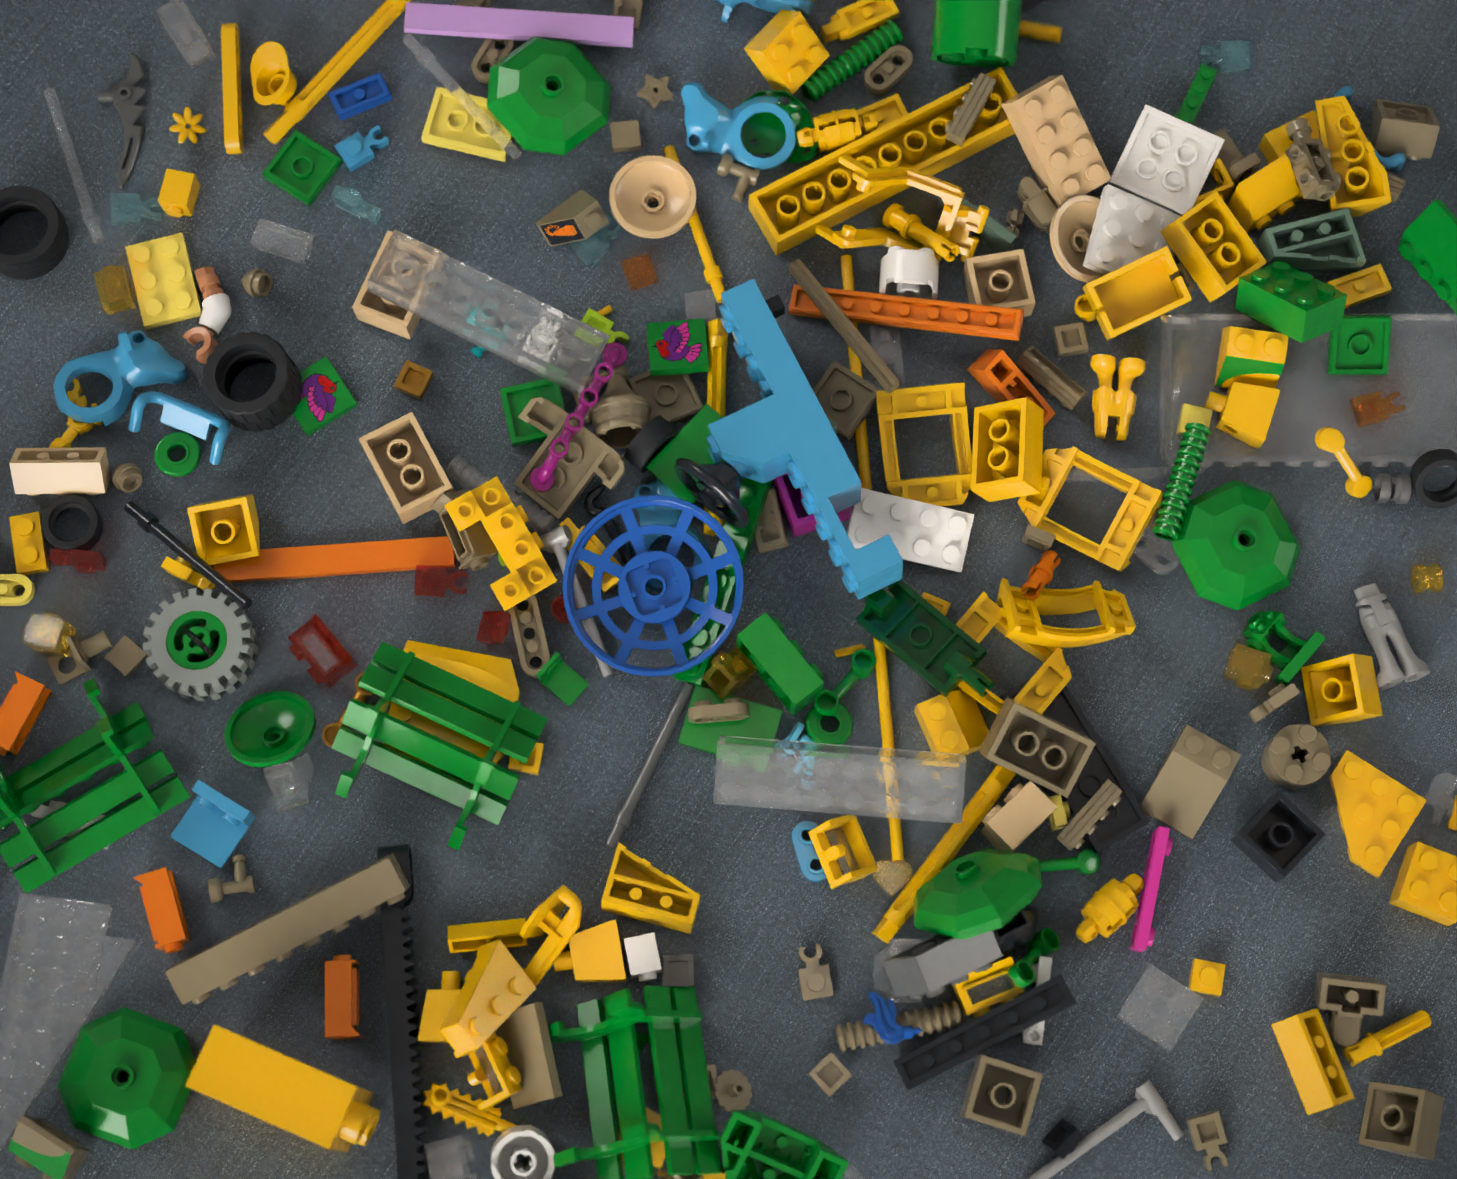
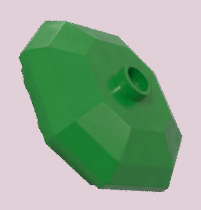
[487,36,610,156]
[1170,479,1301,611]
[914,848,1042,940]
[57,1007,196,1150]

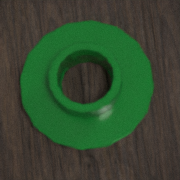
[154,432,201,477]
[805,703,854,748]

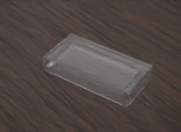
[250,218,316,264]

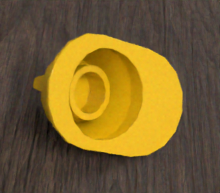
[250,41,297,106]

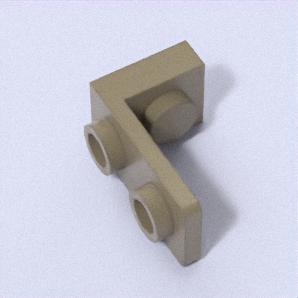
[1213,129,1261,187]

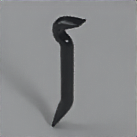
[584,484,634,565]

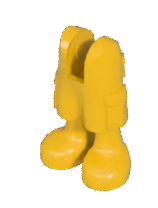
[1090,354,1146,441]

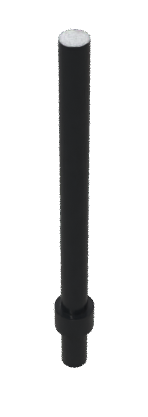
[124,501,252,610]

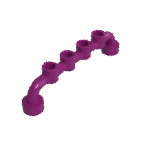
[529,342,627,493]

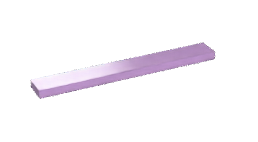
[404,2,634,48]

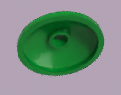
[224,691,316,767]

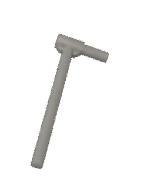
[539,525,615,677]
[1027,1080,1185,1179]

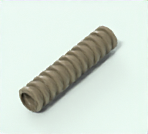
[835,1001,963,1052]

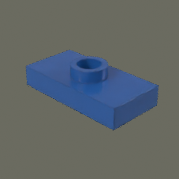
[328,71,393,121]

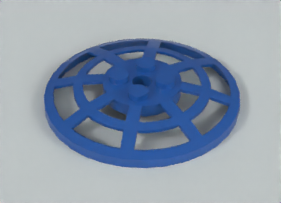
[562,495,745,677]

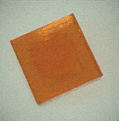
[621,253,658,291]

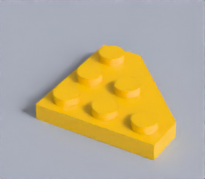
[1329,750,1427,878]

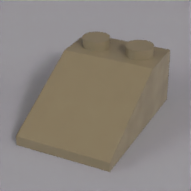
[1140,725,1241,840]

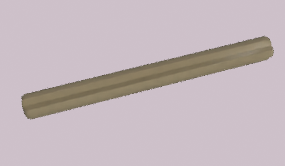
[787,259,900,393]

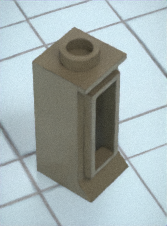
[430,489,497,571]

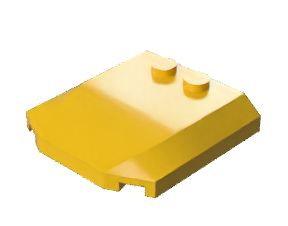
[382,640,520,771]

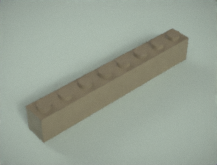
[165,853,410,1005]

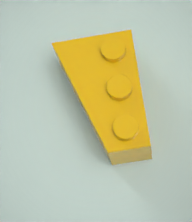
[601,842,700,934]
[439,939,537,1054]

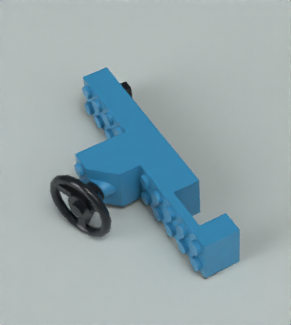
[674,279,903,600]

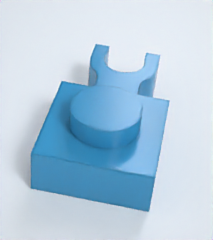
[334,125,390,172]

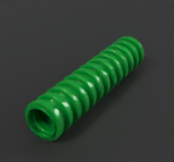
[801,20,903,102]
[1152,423,1211,541]

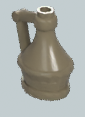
[570,363,652,449]

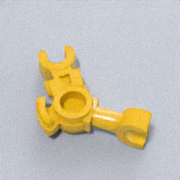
[49,378,103,448]

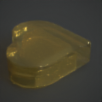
[872,860,913,898]

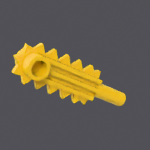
[423,1083,518,1137]

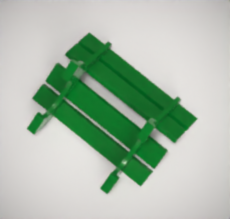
[331,642,548,851]
[0,678,190,894]
[548,986,722,1179]

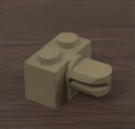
[1313,971,1386,1046]

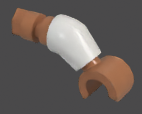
[183,267,231,365]

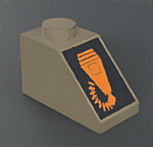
[536,189,609,247]

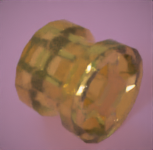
[1410,563,1443,594]

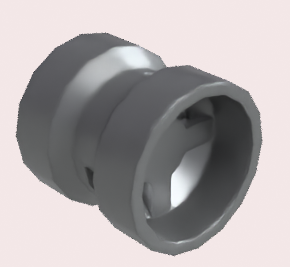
[1374,473,1411,504]

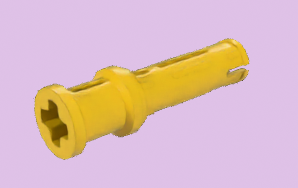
[882,203,960,262]

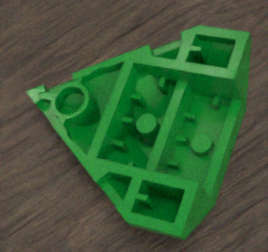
[720,1109,849,1179]

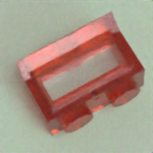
[288,613,357,688]

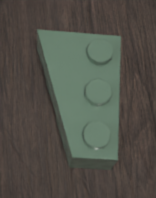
[1257,208,1367,272]

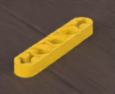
[221,23,243,155]

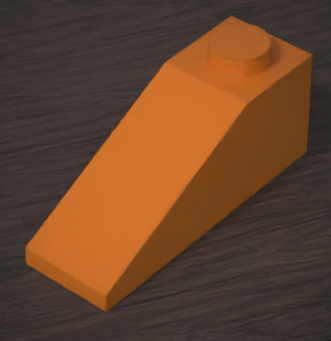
[967,349,1056,427]

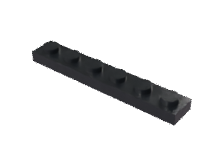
[893,974,1077,1090]

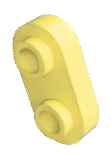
[0,574,35,606]

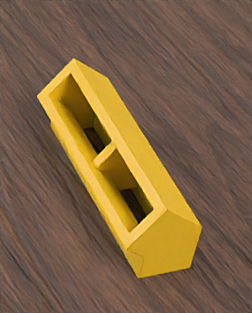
[448,918,528,953]

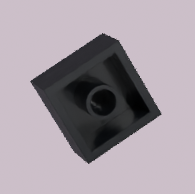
[1231,791,1325,883]

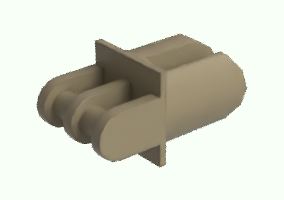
[1017,177,1057,233]

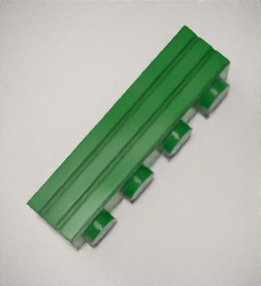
[1176,64,1218,125]

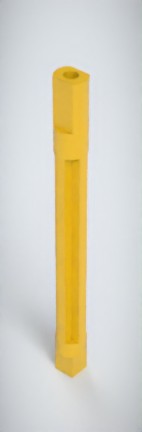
[263,0,411,144]
[703,318,728,536]
[872,764,1017,944]

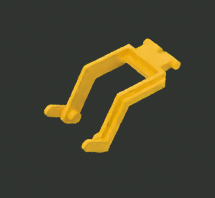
[815,155,990,262]

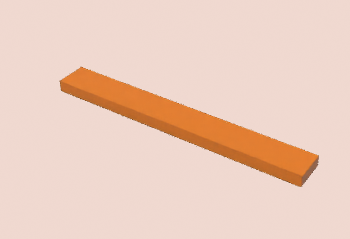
[788,284,1024,341]
[214,536,455,583]

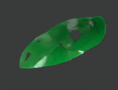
[742,90,818,163]

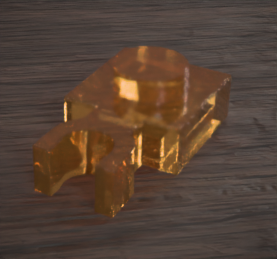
[1349,391,1406,428]

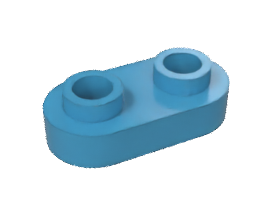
[791,821,827,882]

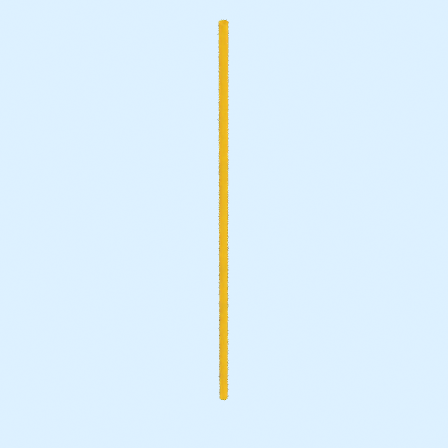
[840,255,904,862]

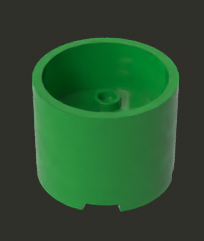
[931,0,1022,69]

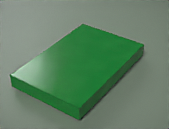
[646,404,723,504]
[678,685,783,770]

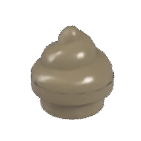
[242,268,273,298]
[112,463,142,492]

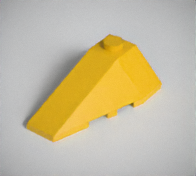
[1315,95,1391,217]

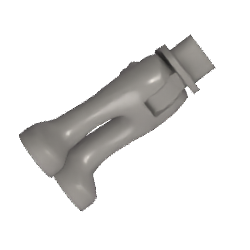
[1354,583,1430,691]

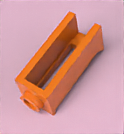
[0,671,53,757]
[132,867,192,954]
[324,955,364,1040]

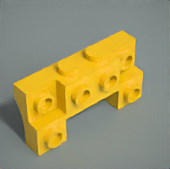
[444,476,557,611]

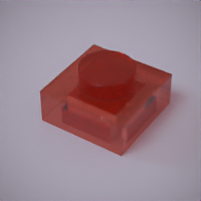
[476,611,511,644]

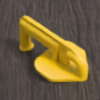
[507,885,582,987]

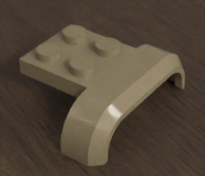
[513,397,627,520]

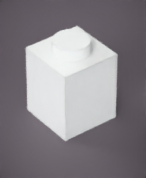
[624,932,662,982]

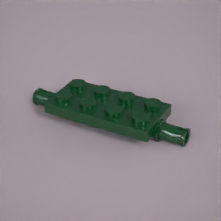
[855,580,995,697]

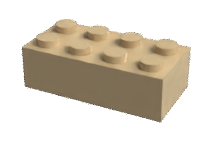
[1001,75,1112,207]

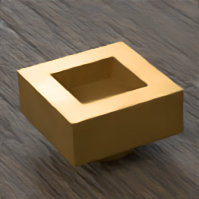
[394,360,434,400]

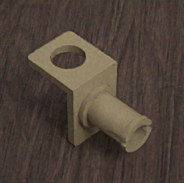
[48,629,113,685]

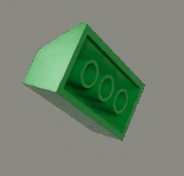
[1398,198,1457,316]

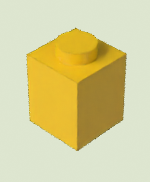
[158,168,200,218]

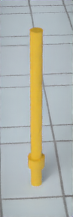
[663,145,725,303]

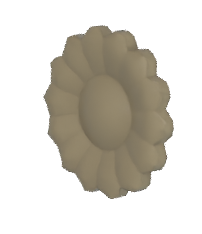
[713,1069,752,1112]

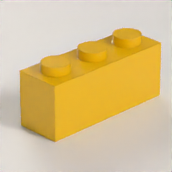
[1271,1008,1355,1115]

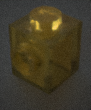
[94,265,136,315]
[22,612,76,657]
[1222,643,1273,690]
[702,647,758,700]

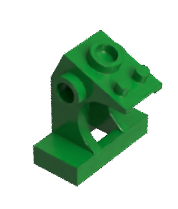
[1242,611,1326,686]

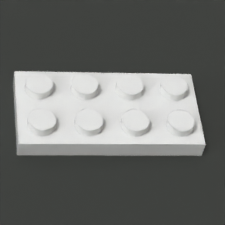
[847,488,974,573]

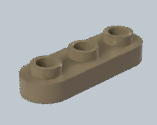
[508,595,551,678]

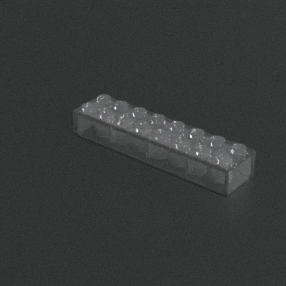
[367,229,610,396]
[714,735,966,824]

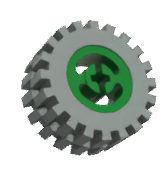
[143,588,258,702]

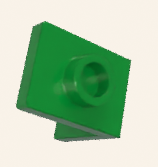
[537,652,589,707]

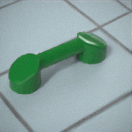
[814,649,876,716]
[1030,849,1100,876]
[1007,928,1060,988]

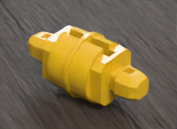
[797,108,878,152]
[1075,873,1144,943]

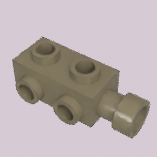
[1285,118,1341,201]

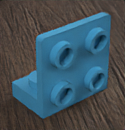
[171,780,256,868]

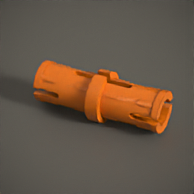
[1021,550,1061,600]

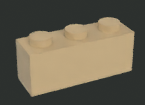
[9,447,111,496]

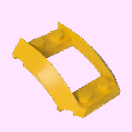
[876,382,972,507]
[1017,446,1163,572]
[996,578,1136,648]
[955,591,1072,714]

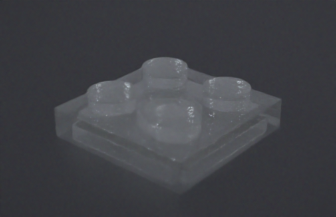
[1116,964,1203,1052]

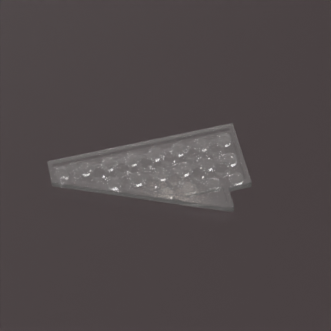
[0,893,137,1150]

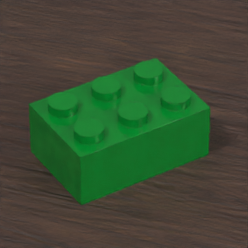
[1235,261,1347,343]
[736,612,824,717]

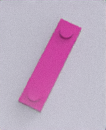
[1130,826,1173,952]

